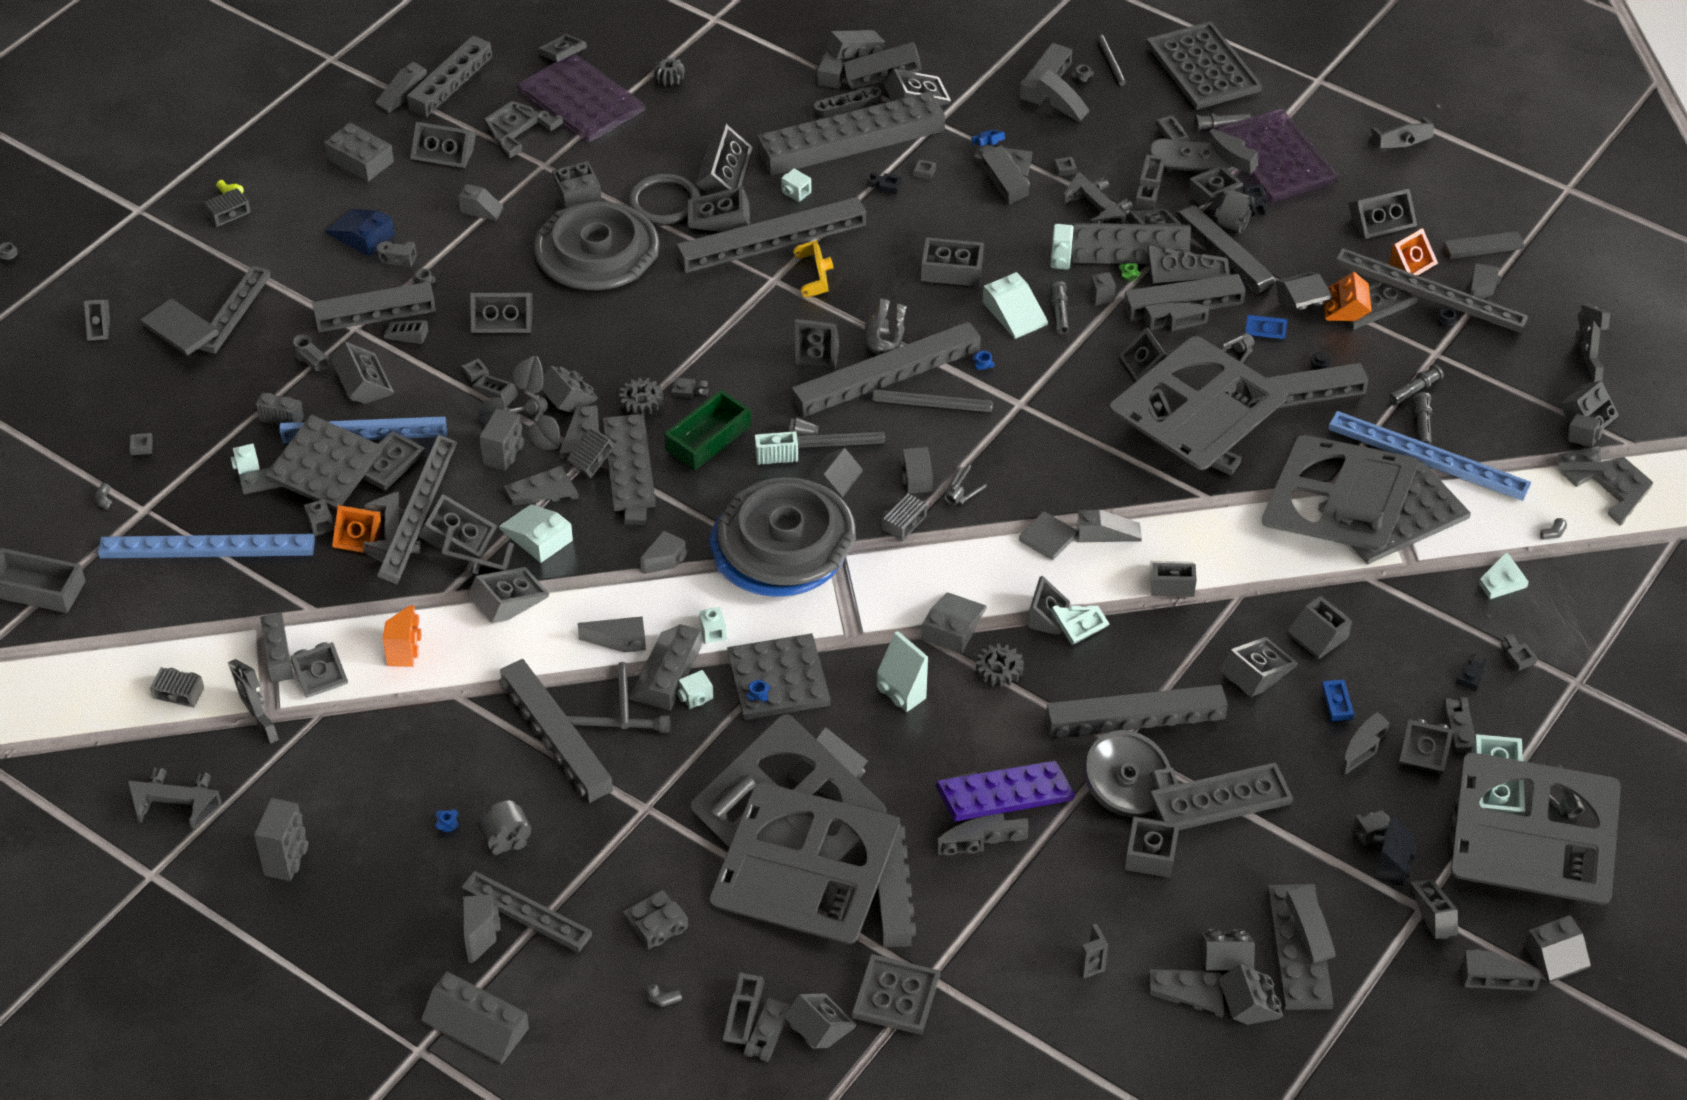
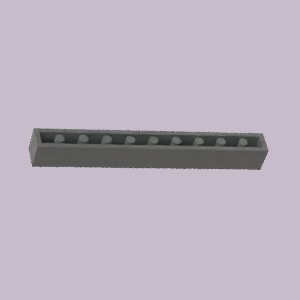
[677,197,866,273]
[792,322,981,417]

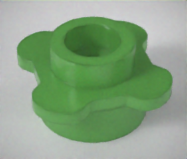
[1119,263,1141,281]

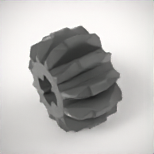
[654,57,685,86]

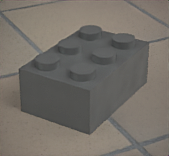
[324,122,394,182]
[921,237,984,286]
[254,798,308,881]

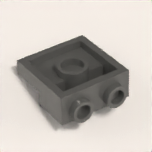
[291,642,348,698]
[1399,718,1453,774]
[623,890,688,949]

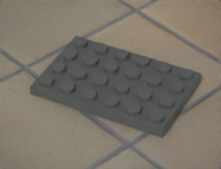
[1146,21,1262,110]
[1318,460,1471,565]

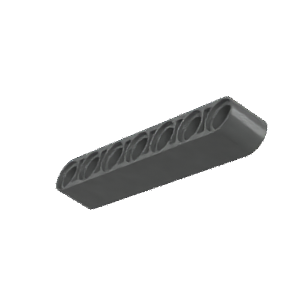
[1175,205,1275,294]

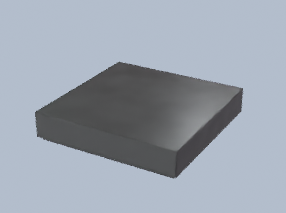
[537,34,587,62]
[1019,511,1078,560]

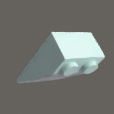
[983,272,1048,339]
[499,504,573,563]
[877,631,928,712]

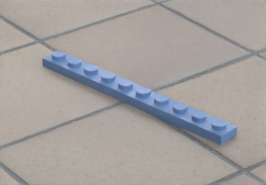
[1328,411,1532,501]
[98,534,315,558]

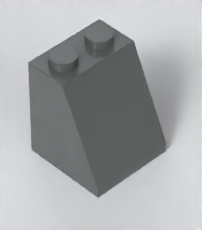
[786,727,868,801]

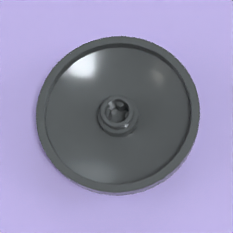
[1083,730,1171,817]

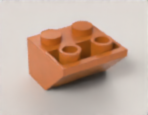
[1324,272,1372,321]
[382,605,422,667]

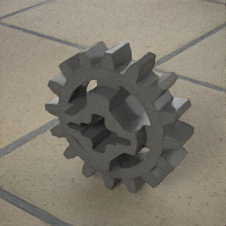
[619,378,664,415]
[976,643,1024,687]

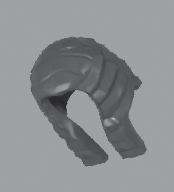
[864,298,907,356]

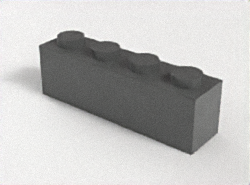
[844,42,922,90]
[1019,43,1072,105]

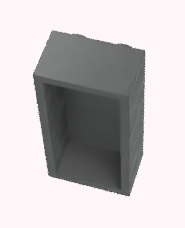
[0,548,86,613]

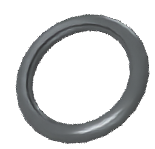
[628,174,700,225]

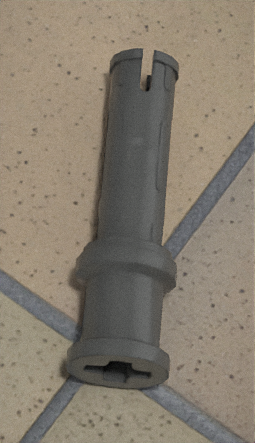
[1194,113,1251,132]
[1049,281,1069,335]
[1389,364,1444,405]
[1413,392,1432,445]

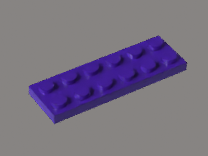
[935,761,1075,821]

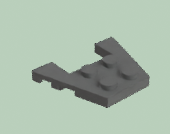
[484,101,563,158]
[1576,304,1610,382]
[1564,457,1654,526]
[227,659,279,743]

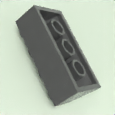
[696,124,753,195]
[629,624,702,711]
[421,971,529,1065]

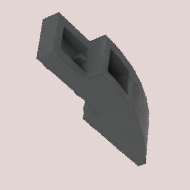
[937,813,1029,856]

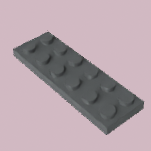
[1072,223,1191,264]
[603,414,656,511]
[1149,762,1293,830]
[1267,884,1334,1010]

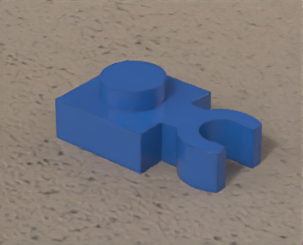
[971,130,1005,146]

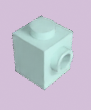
[781,169,811,202]
[231,444,260,477]
[699,607,727,644]
[677,670,713,709]

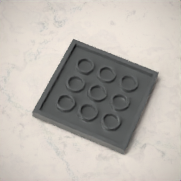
[266,414,382,511]
[727,633,831,720]

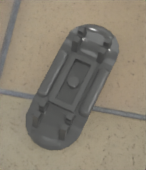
[1149,139,1236,173]

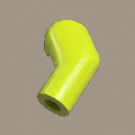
[216,180,244,194]

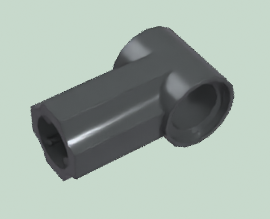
[293,334,329,371]

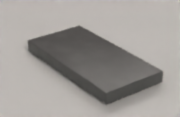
[1345,281,1418,330]
[140,298,219,356]

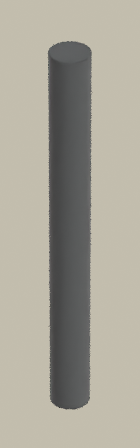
[1097,35,1126,86]
[618,662,629,729]

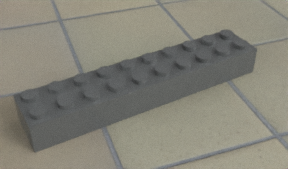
[757,92,945,175]

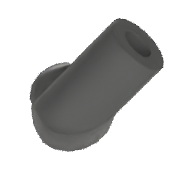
[94,483,112,510]
[1540,518,1567,540]
[646,985,682,1007]

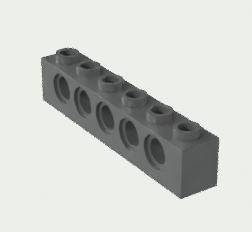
[407,36,492,118]

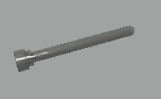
[566,715,670,734]

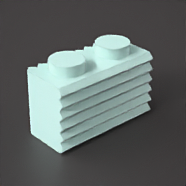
[1050,224,1073,270]
[755,431,798,465]

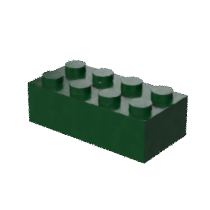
[664,390,751,471]

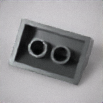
[410,122,476,168]
[1348,189,1417,239]
[470,293,533,333]
[331,341,394,404]

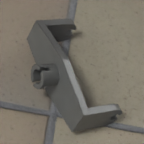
[1370,117,1434,148]
[442,526,514,574]

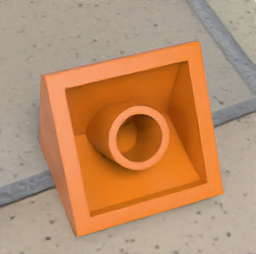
[1389,228,1438,275]
[332,505,383,553]

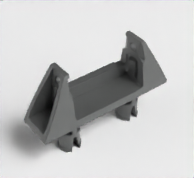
[1063,172,1132,224]
[363,492,420,563]
[128,767,222,829]

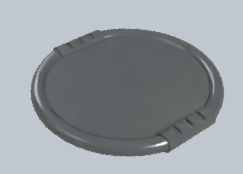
[534,201,659,290]
[717,478,856,586]

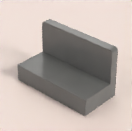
[1079,923,1108,979]

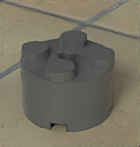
[1215,189,1254,233]
[478,801,531,855]

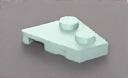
[1479,553,1528,599]
[1050,606,1109,645]

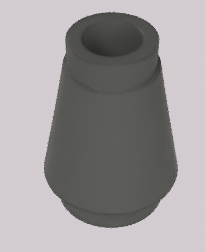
[788,417,819,436]

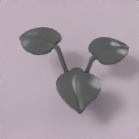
[478,356,561,450]

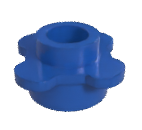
[973,351,995,370]
[746,680,770,702]
[435,809,458,832]

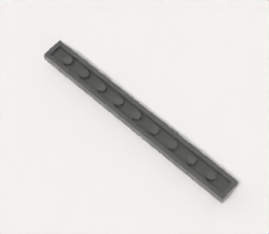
[1335,248,1528,333]
[377,434,457,584]

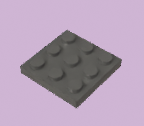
[852,954,941,1035]

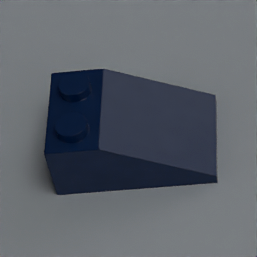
[325,209,395,256]

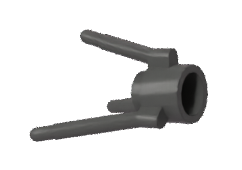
[1220,333,1254,363]
[943,464,987,506]
[1549,765,1585,818]

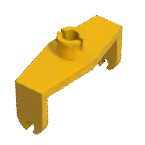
[793,240,834,297]

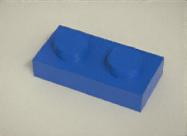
[1245,315,1287,339]
[1322,680,1354,722]

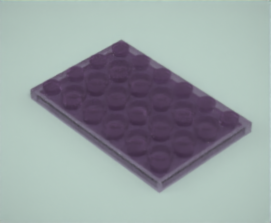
[518,53,645,143]
[1217,108,1339,203]

